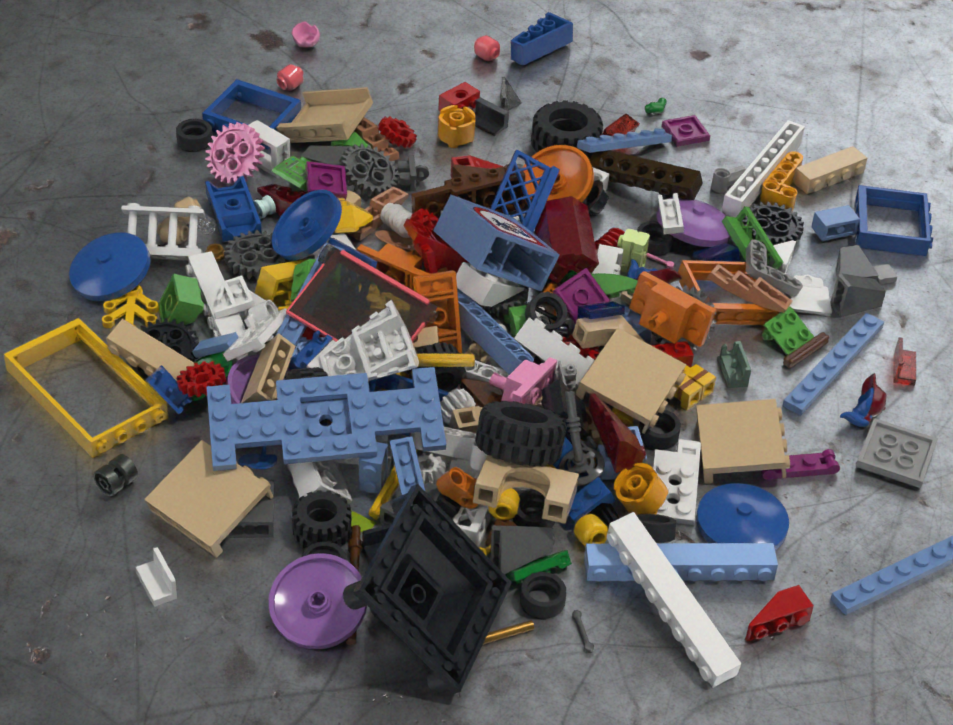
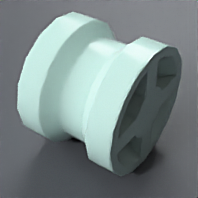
[253,195,276,219]

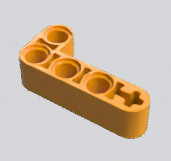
[760,151,803,210]

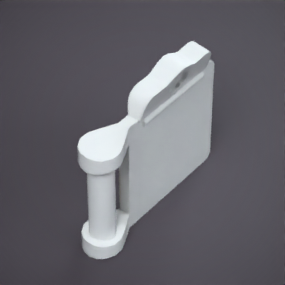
[777,275,832,316]

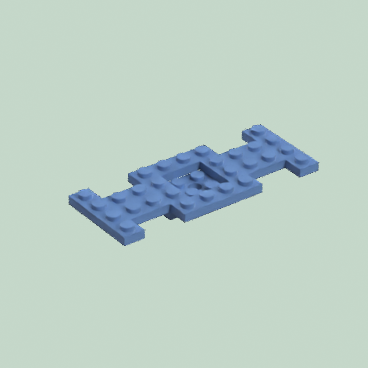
[207,367,446,471]

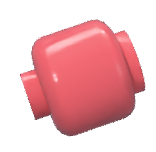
[474,35,500,62]
[276,64,304,91]

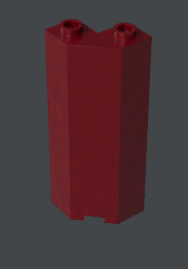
[535,196,599,284]

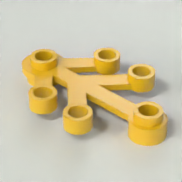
[102,284,159,329]

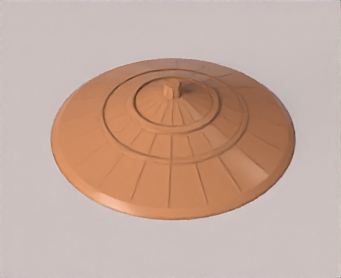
[375,230,416,252]

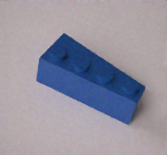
[511,12,573,65]

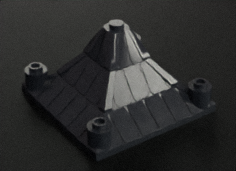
[343,484,512,694]

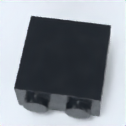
[541,379,590,444]

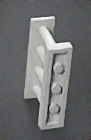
[121,203,206,260]

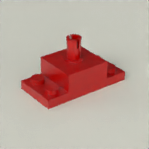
[403,219,469,274]

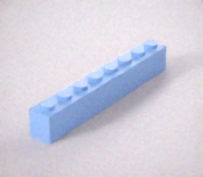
[584,543,778,581]

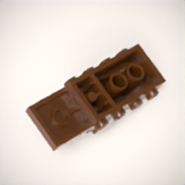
[411,164,525,220]

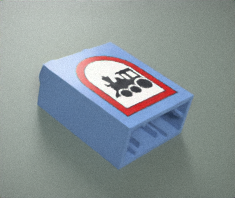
[433,195,559,291]

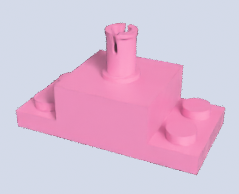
[489,357,558,405]

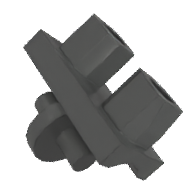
[398,155,429,191]

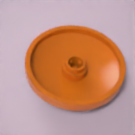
[523,145,594,206]

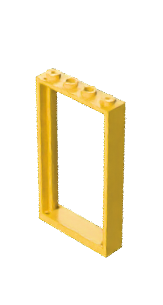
[4,318,168,458]

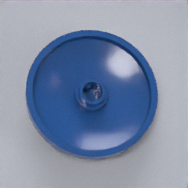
[272,190,342,261]
[69,232,151,301]
[696,483,789,551]

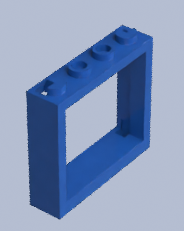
[202,79,301,150]
[855,185,933,256]

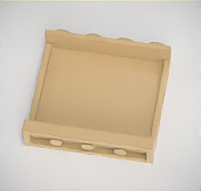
[276,87,373,143]
[576,328,686,434]
[696,399,790,484]
[144,440,274,558]

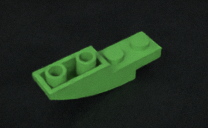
[591,273,638,299]

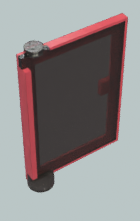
[286,244,438,343]

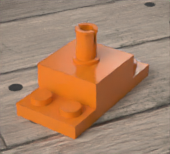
[357,243,429,293]
[410,270,462,353]
[629,271,716,347]

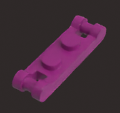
[761,449,840,480]

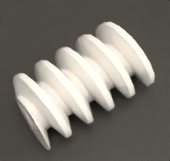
[380,203,412,238]

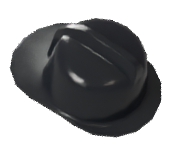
[582,180,609,215]

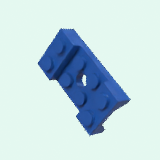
[205,176,262,242]
[552,437,616,524]

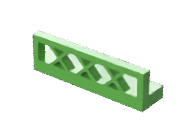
[722,206,783,270]

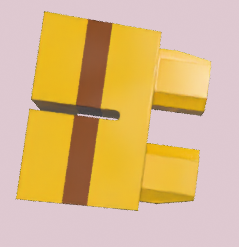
[673,364,716,411]

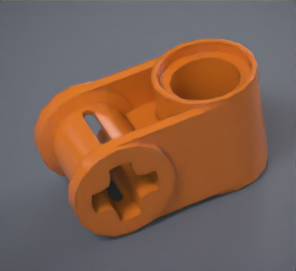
[436,467,478,509]

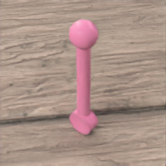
[647,253,674,269]

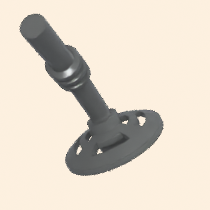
[559,391,605,486]

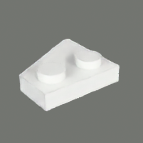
[214,276,255,319]

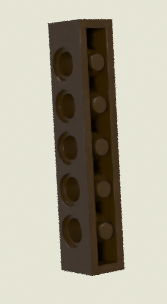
[589,150,703,201]

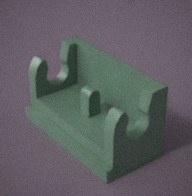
[717,341,751,388]

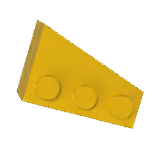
[255,258,309,307]

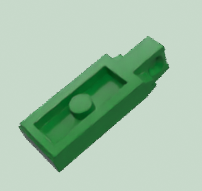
[505,550,572,584]

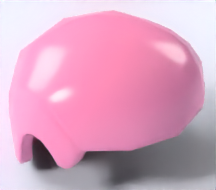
[292,21,320,48]

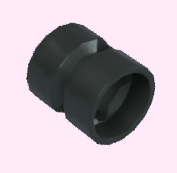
[93,454,138,497]

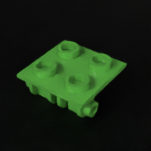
[762,306,814,355]

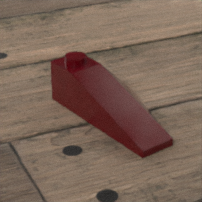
[257,184,307,217]
[588,393,646,473]

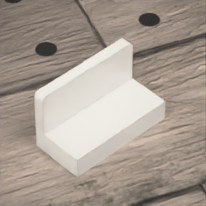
[136,547,177,607]

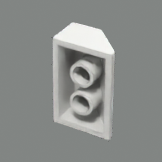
[287,460,352,504]

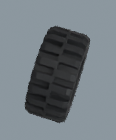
[531,100,603,159]
[475,401,567,466]

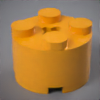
[438,105,475,148]
[614,463,668,515]

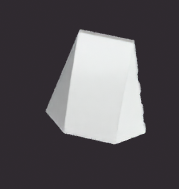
[319,300,419,381]

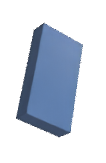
[192,332,239,358]

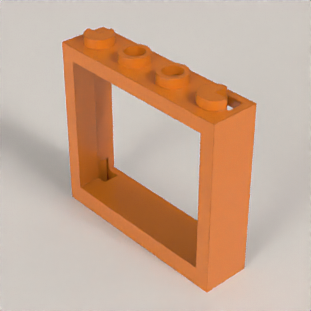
[678,260,779,325]

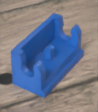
[288,330,333,370]
[145,365,192,414]

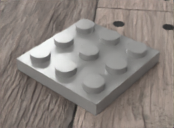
[856,418,938,488]

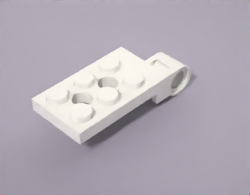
[223,300,287,361]
[653,439,701,525]

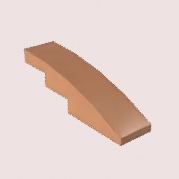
[353,117,400,161]
[345,186,409,241]
[707,264,793,313]

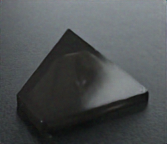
[501,77,522,111]

